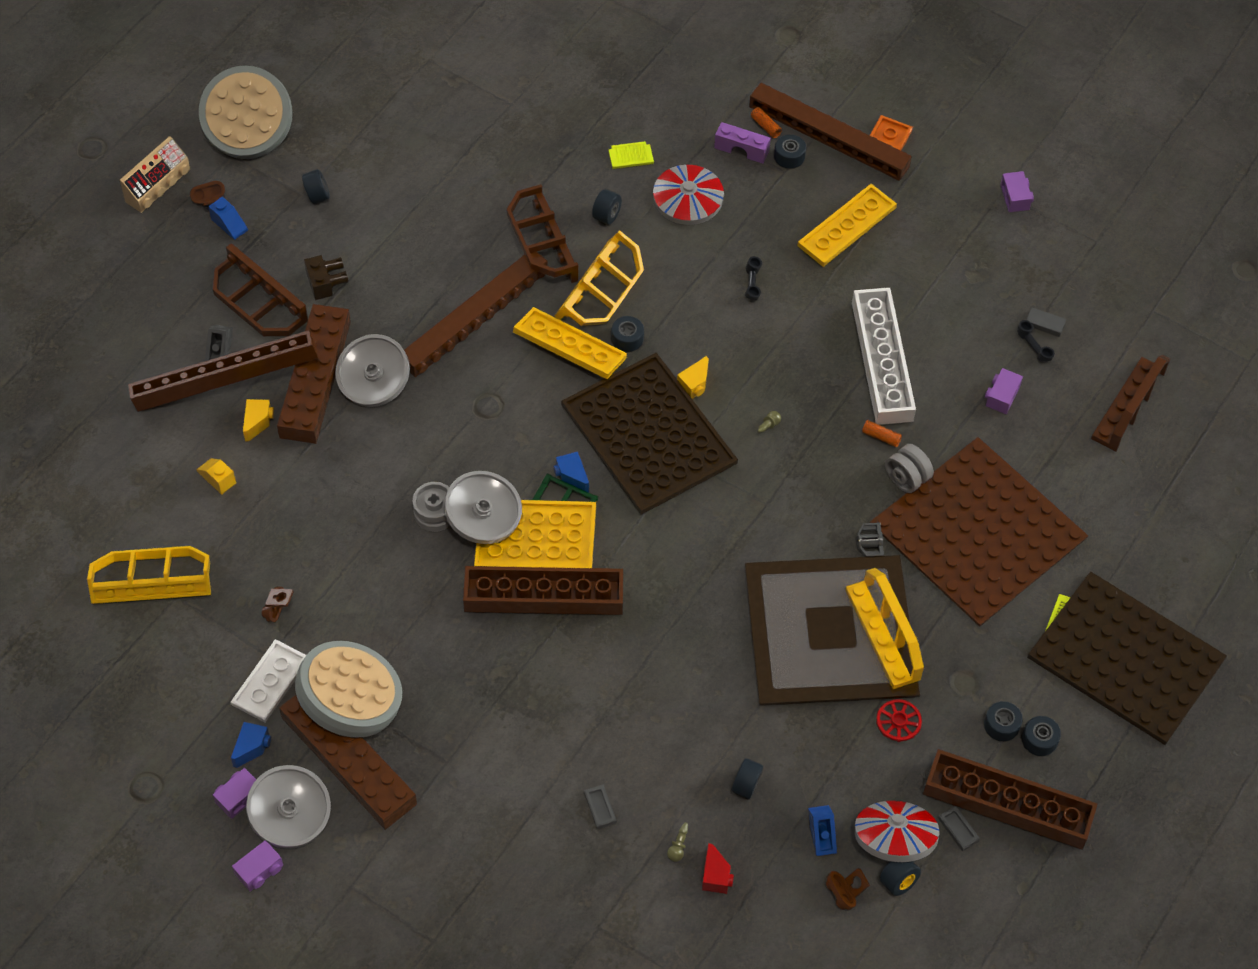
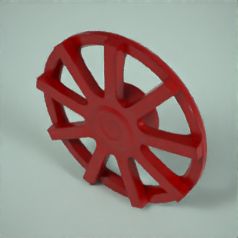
[876,699,922,742]

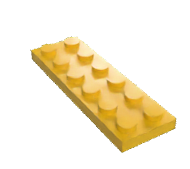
[797,184,897,267]
[513,307,627,379]

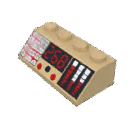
[120,136,190,213]

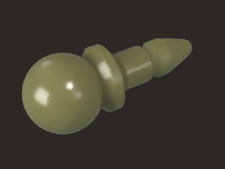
[758,411,781,433]
[667,822,688,862]

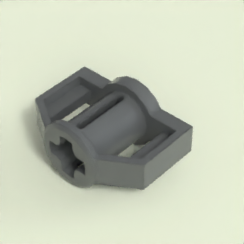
[856,523,884,557]

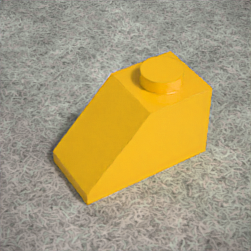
[677,356,709,399]
[243,399,274,441]
[196,458,236,495]

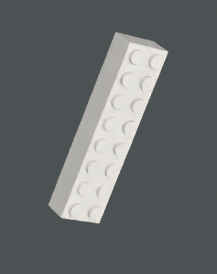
[852,288,916,425]

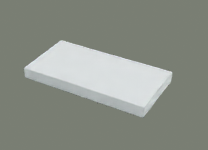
[231,639,306,723]

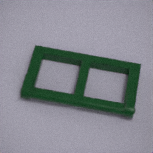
[532,473,599,503]

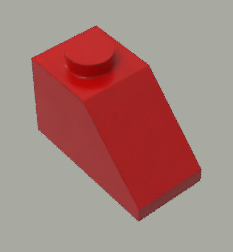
[702,843,734,894]

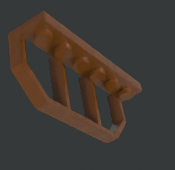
[507,184,578,283]
[213,243,308,336]
[1091,355,1171,452]

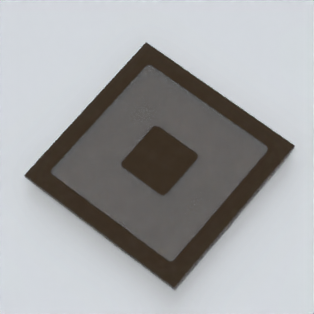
[745,555,920,705]

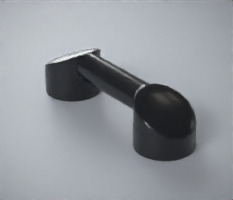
[745,256,762,300]
[1017,320,1055,362]

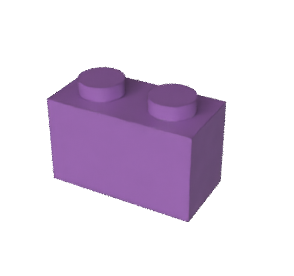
[1000,171,1034,212]
[985,368,1023,414]
[213,768,256,819]
[232,840,283,892]

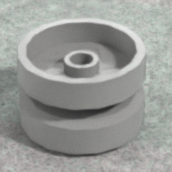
[885,444,934,493]
[412,482,450,532]

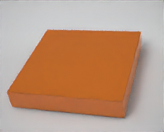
[870,115,913,151]

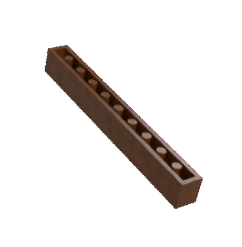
[749,83,912,181]
[404,252,548,377]
[128,330,318,412]

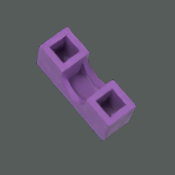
[714,122,771,164]

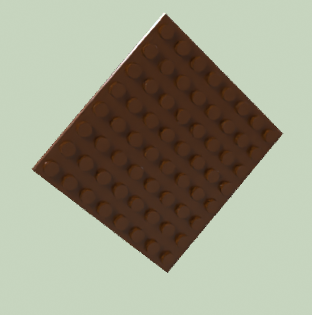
[870,437,1088,627]

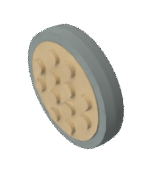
[199,66,292,159]
[295,641,402,737]

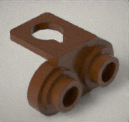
[190,181,225,206]
[262,586,294,622]
[826,868,870,910]

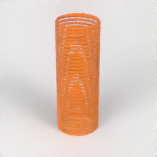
[751,107,782,138]
[862,420,902,447]

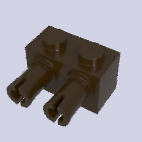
[304,255,349,300]

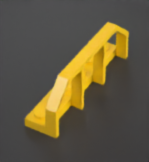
[554,230,644,326]
[87,546,211,604]
[845,568,924,689]

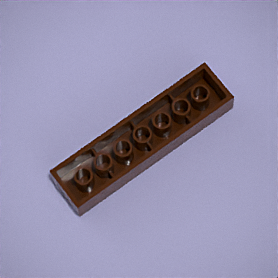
[277,304,351,444]
[463,566,623,615]
[279,695,417,830]
[923,749,1098,850]

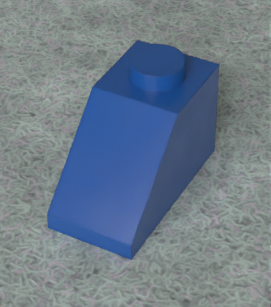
[208,197,248,240]
[553,452,589,492]
[231,722,271,768]
[808,805,837,856]

